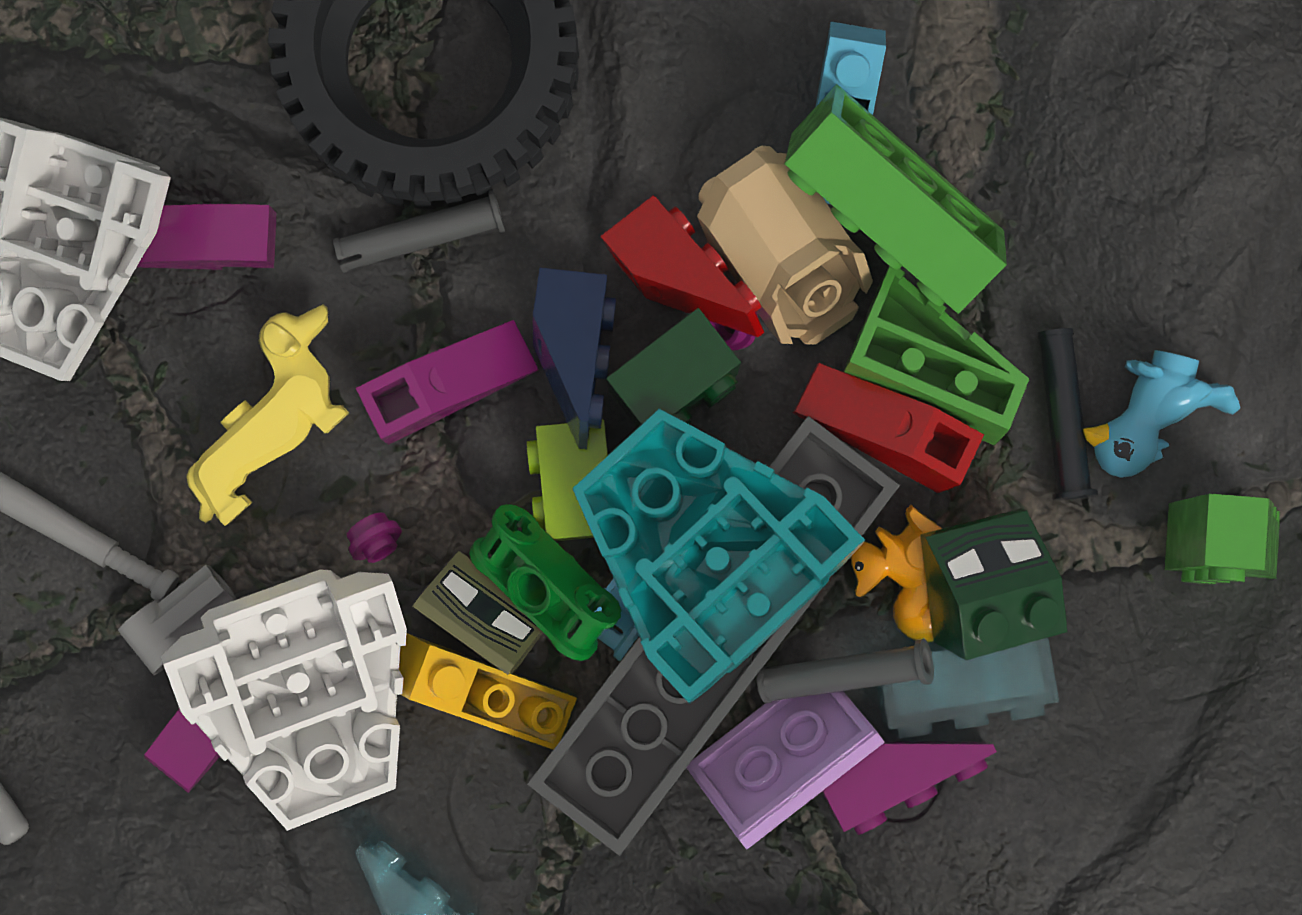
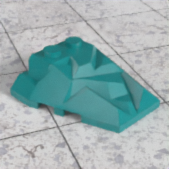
[572,409,865,704]

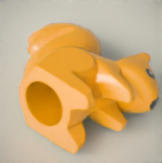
[851,505,942,643]

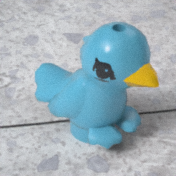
[1083,350,1240,478]

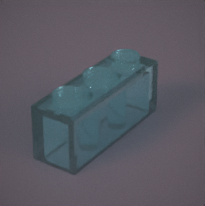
[877,638,1059,738]

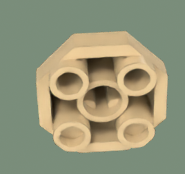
[697,146,873,345]

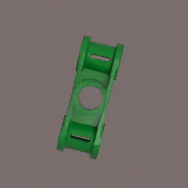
[469,504,622,661]

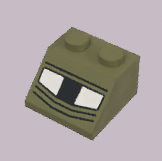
[412,551,543,675]

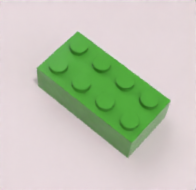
[785,84,1007,314]

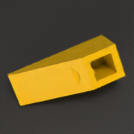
[399,633,577,750]

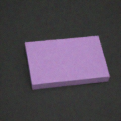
[687,691,885,849]

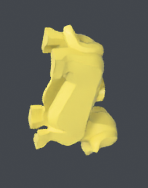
[187,304,349,526]

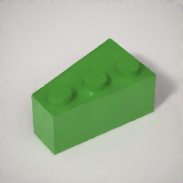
[843,266,1029,446]
[1165,494,1280,584]

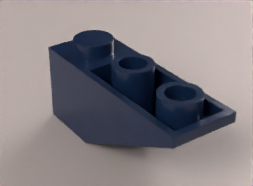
[533,268,616,450]

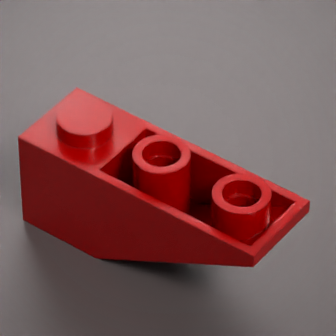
[600,195,764,337]
[793,363,984,493]

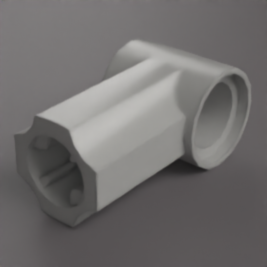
[118,565,237,675]

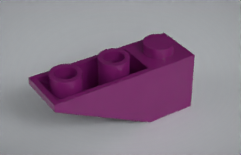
[356,320,539,445]
[821,741,997,835]

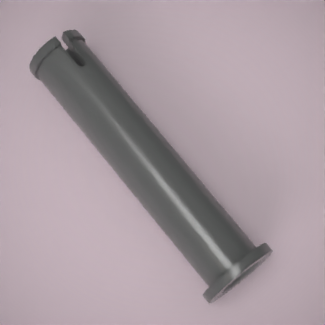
[333,189,506,273]
[757,638,934,703]

